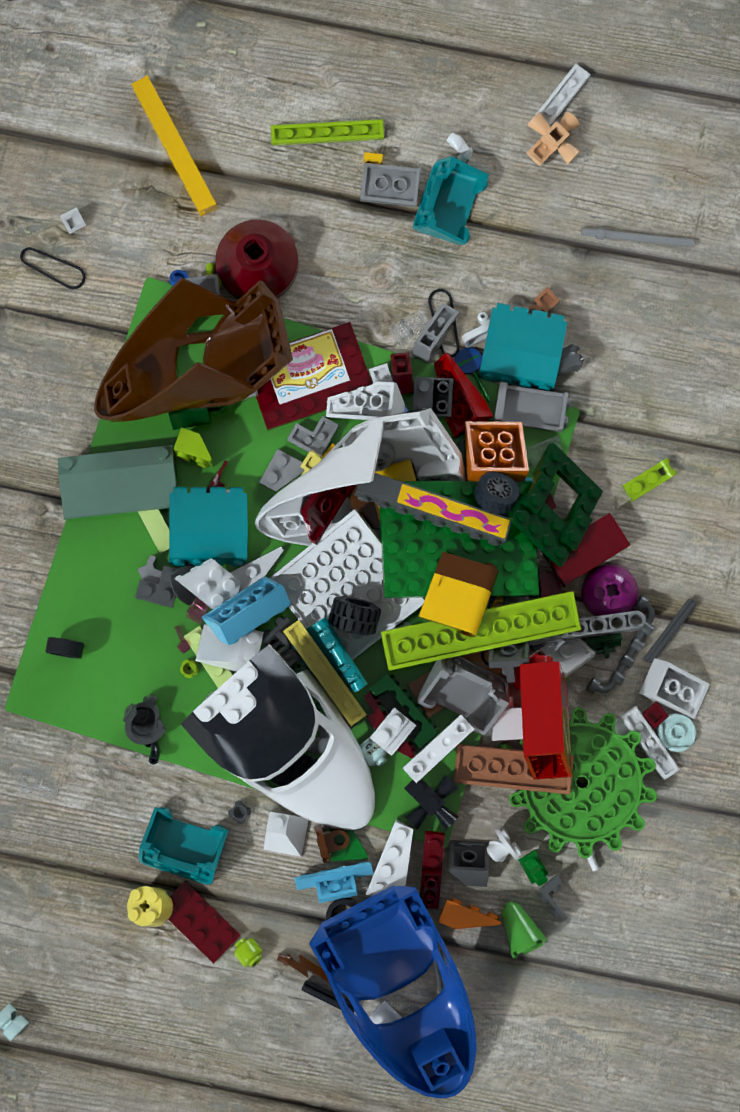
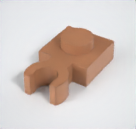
[528,287,560,313]

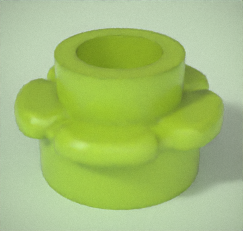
[180,659,199,678]

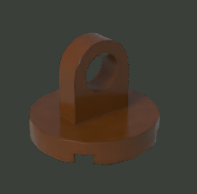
[314,824,349,863]

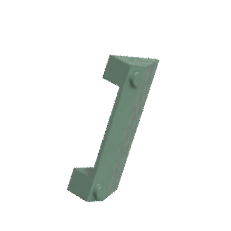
[58,445,178,520]

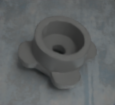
[228,801,251,824]

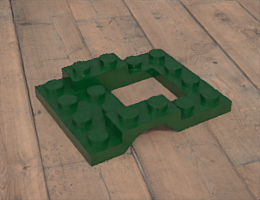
[507,443,603,567]

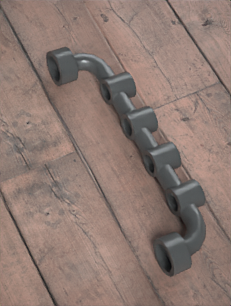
[586,594,655,694]

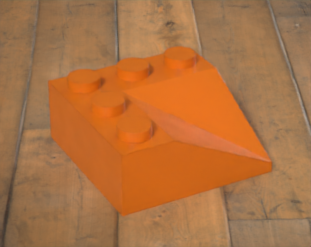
[465,421,529,482]

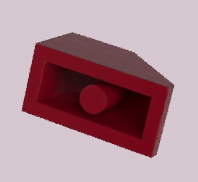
[390,352,413,394]

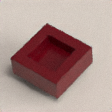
[642,701,669,729]

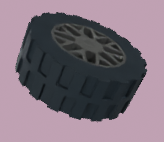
[474,471,520,515]

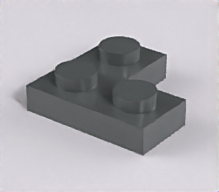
[135,566,177,608]

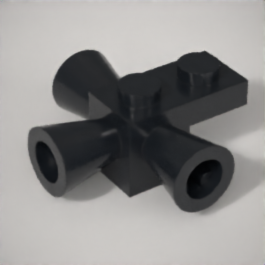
[404,775,459,830]

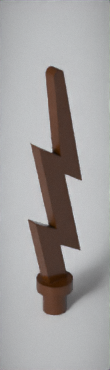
[277,953,330,984]

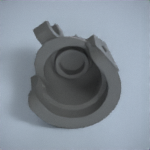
[123,694,166,745]

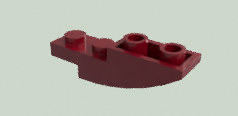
[364,692,416,758]
[420,831,445,909]

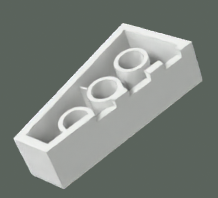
[366,819,414,897]

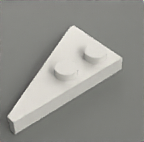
[230,547,283,593]

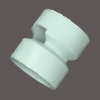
[0,1003,29,1042]

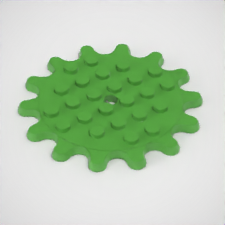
[509,707,657,859]

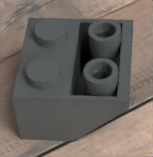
[413,377,453,419]

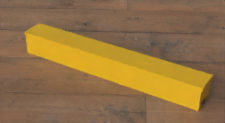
[131,75,218,217]

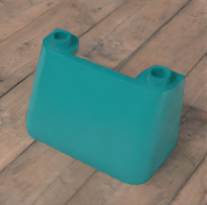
[413,156,489,246]
[138,807,229,885]

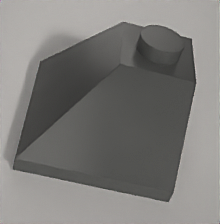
[449,840,489,887]

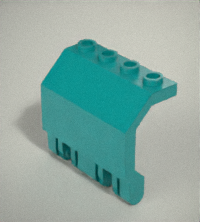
[289,617,367,692]

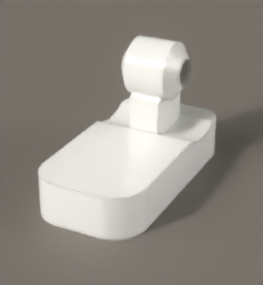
[462,312,490,348]

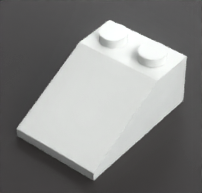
[195,624,264,672]
[639,658,710,719]

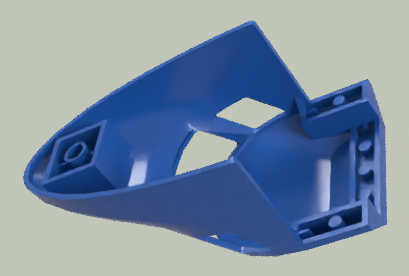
[309,886,477,1098]

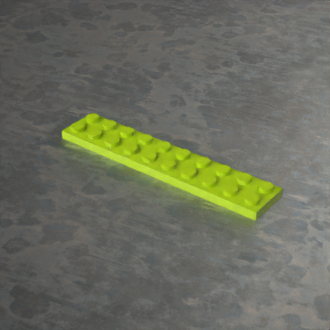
[380,591,581,671]

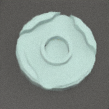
[657,714,696,752]

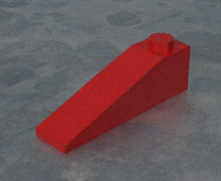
[434,353,493,438]

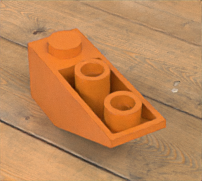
[438,897,501,929]

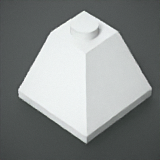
[264,811,309,857]

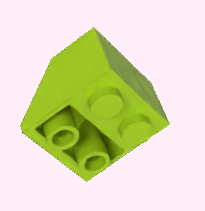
[174,428,214,468]

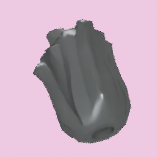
[557,344,584,377]

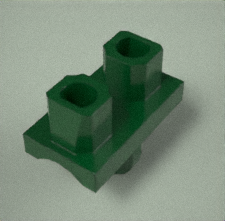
[586,626,622,659]

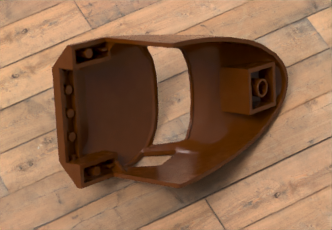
[94,278,293,422]

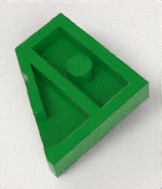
[329,827,368,861]

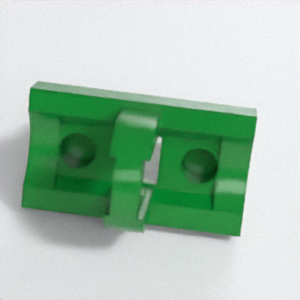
[518,849,548,886]

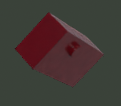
[543,513,630,587]

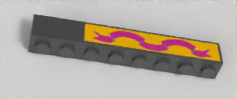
[354,473,511,546]

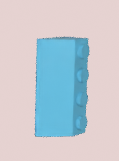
[202,576,291,646]

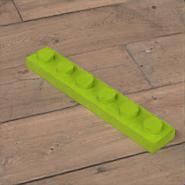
[271,119,384,146]

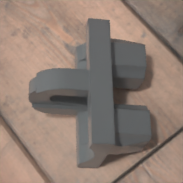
[262,617,292,651]

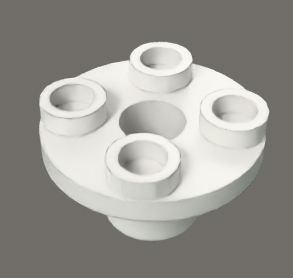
[487,826,522,862]

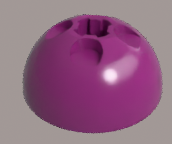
[581,564,638,621]

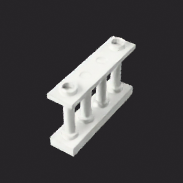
[403,715,474,783]

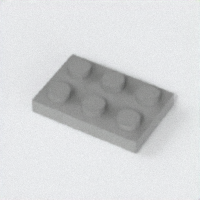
[360,163,421,207]

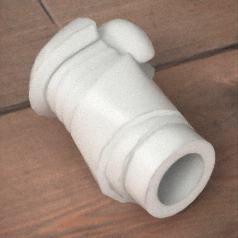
[447,133,473,163]

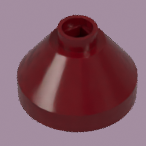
[215,220,299,299]

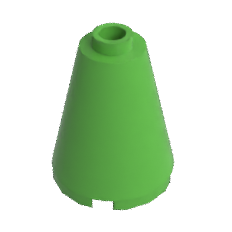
[501,901,548,959]

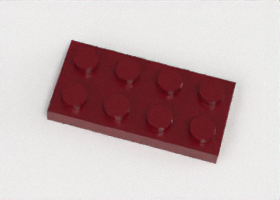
[168,880,241,964]

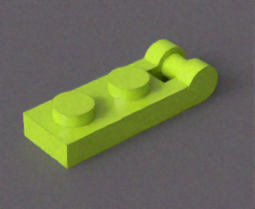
[622,458,678,502]

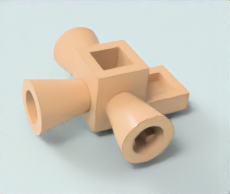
[526,112,580,167]

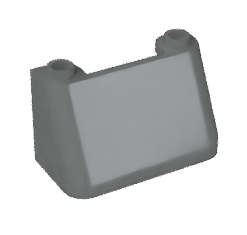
[417,656,509,735]

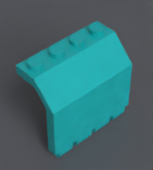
[479,302,567,392]
[169,487,248,567]

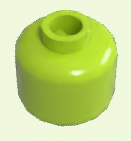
[234,938,263,968]

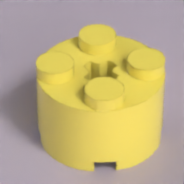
[127,886,173,927]

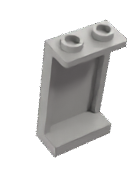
[493,382,571,433]

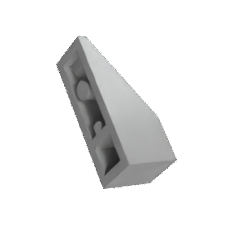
[412,303,459,364]

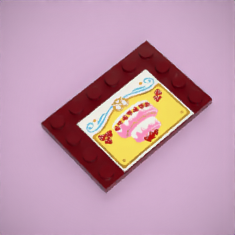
[256,322,372,431]

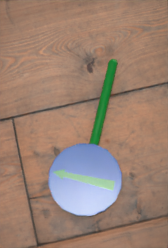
[454,348,490,402]

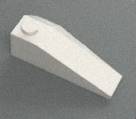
[326,382,405,421]

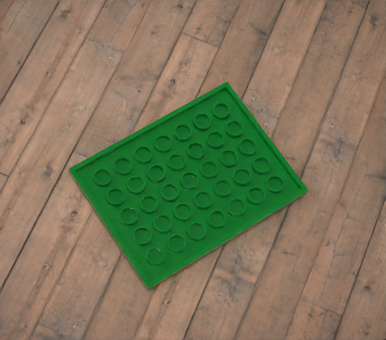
[380,481,539,598]

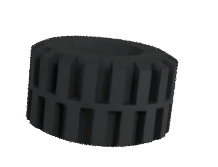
[328,596,381,635]

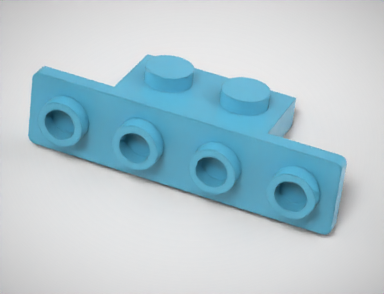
[294,862,373,903]

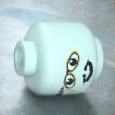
[360,738,388,767]

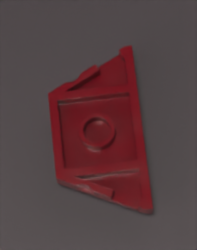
[301,485,354,545]

